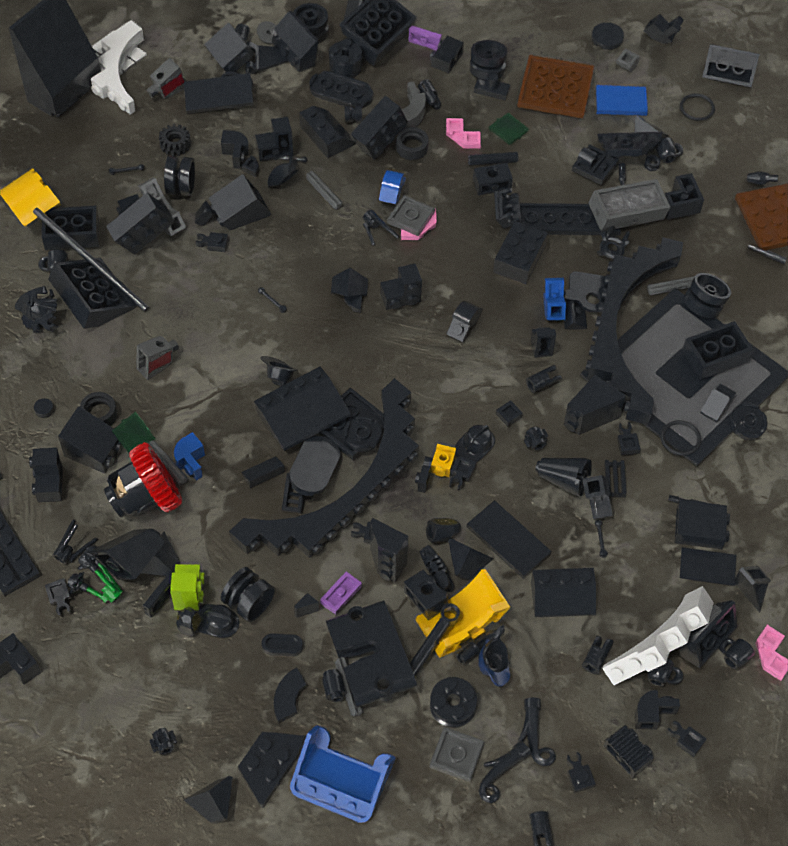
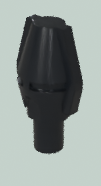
[747,171,779,185]

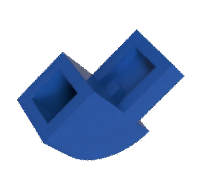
[379,170,406,204]
[543,278,566,320]
[174,432,205,481]

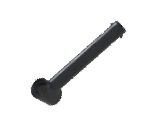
[410,603,460,676]

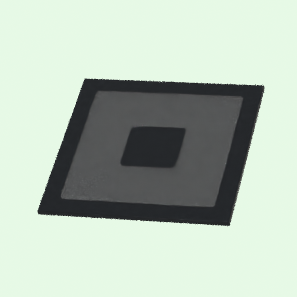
[580,288,788,466]

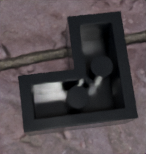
[255,116,294,161]
[665,173,704,219]
[380,263,422,310]
[29,447,63,503]
[0,633,41,685]

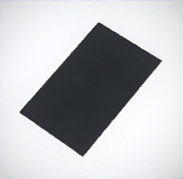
[680,547,736,586]

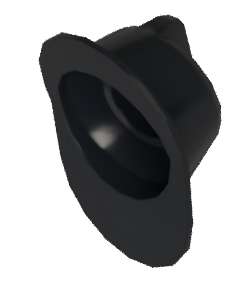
[260,356,298,386]
[455,425,495,462]
[197,604,239,638]

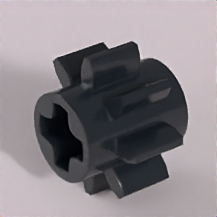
[524,426,549,450]
[149,728,177,755]

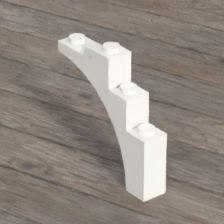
[91,20,144,115]
[602,586,714,685]

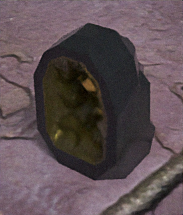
[426,518,461,543]
[176,607,202,636]

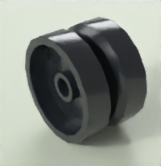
[293,3,329,44]
[469,40,508,80]
[164,156,195,196]
[683,273,731,318]

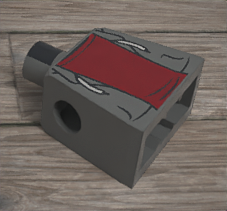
[146,58,185,99]
[136,336,179,380]

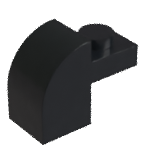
[644,14,684,44]
[221,130,249,169]
[447,301,483,342]
[583,475,614,520]
[634,690,680,730]

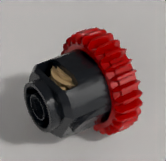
[104,442,183,518]

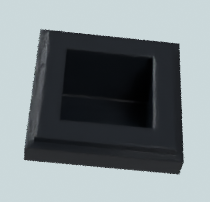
[194,201,214,226]
[294,593,319,618]

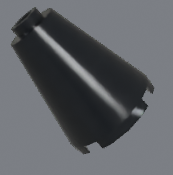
[535,457,592,497]

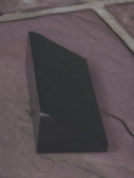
[564,301,587,330]
[241,456,285,488]

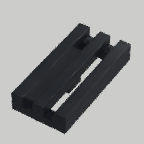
[604,460,626,498]
[143,574,172,618]

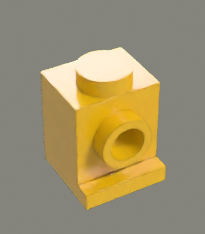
[431,444,456,477]

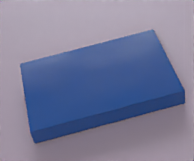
[595,85,648,116]

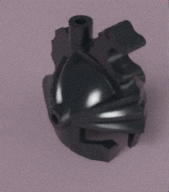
[15,286,58,333]

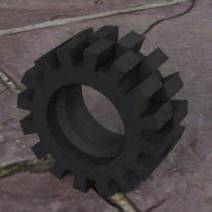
[159,124,191,156]

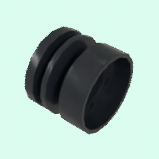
[220,567,275,622]

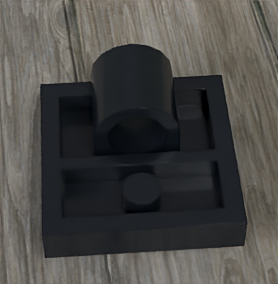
[572,144,619,185]

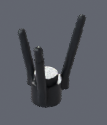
[363,210,399,246]
[52,519,98,564]

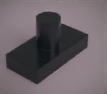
[474,74,511,101]

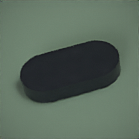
[261,634,303,657]

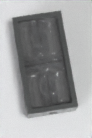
[588,179,671,232]

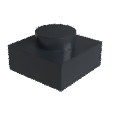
[496,400,523,427]

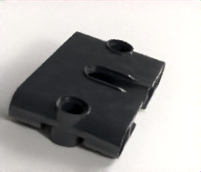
[326,600,417,708]

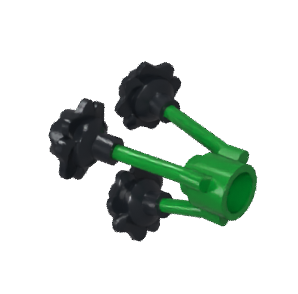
[67,545,123,603]

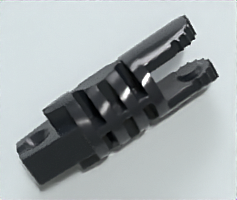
[419,545,455,592]

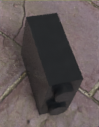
[204,22,255,72]
[674,499,730,550]

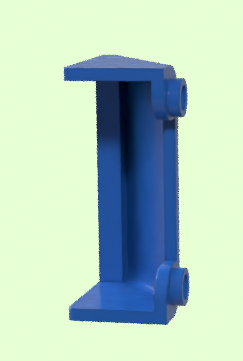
[290,725,396,823]

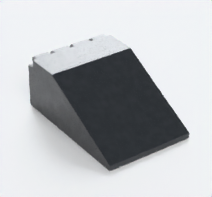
[9,0,101,117]

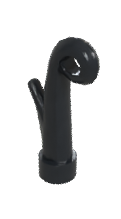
[518,697,556,766]
[479,740,531,803]

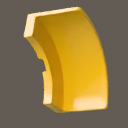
[0,168,61,226]
[416,569,510,658]

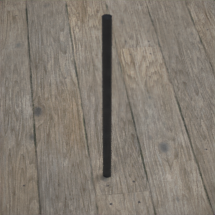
[33,207,149,312]

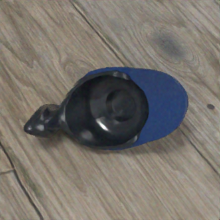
[478,625,510,687]

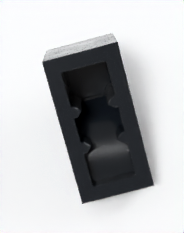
[530,327,556,358]

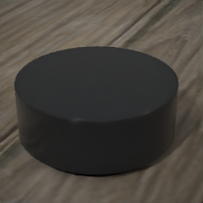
[34,398,54,418]

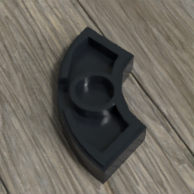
[274,667,307,723]

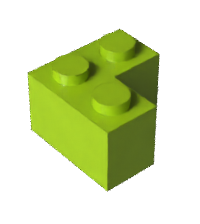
[170,564,205,610]

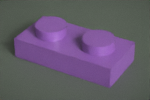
[408,26,442,50]
[320,572,362,615]

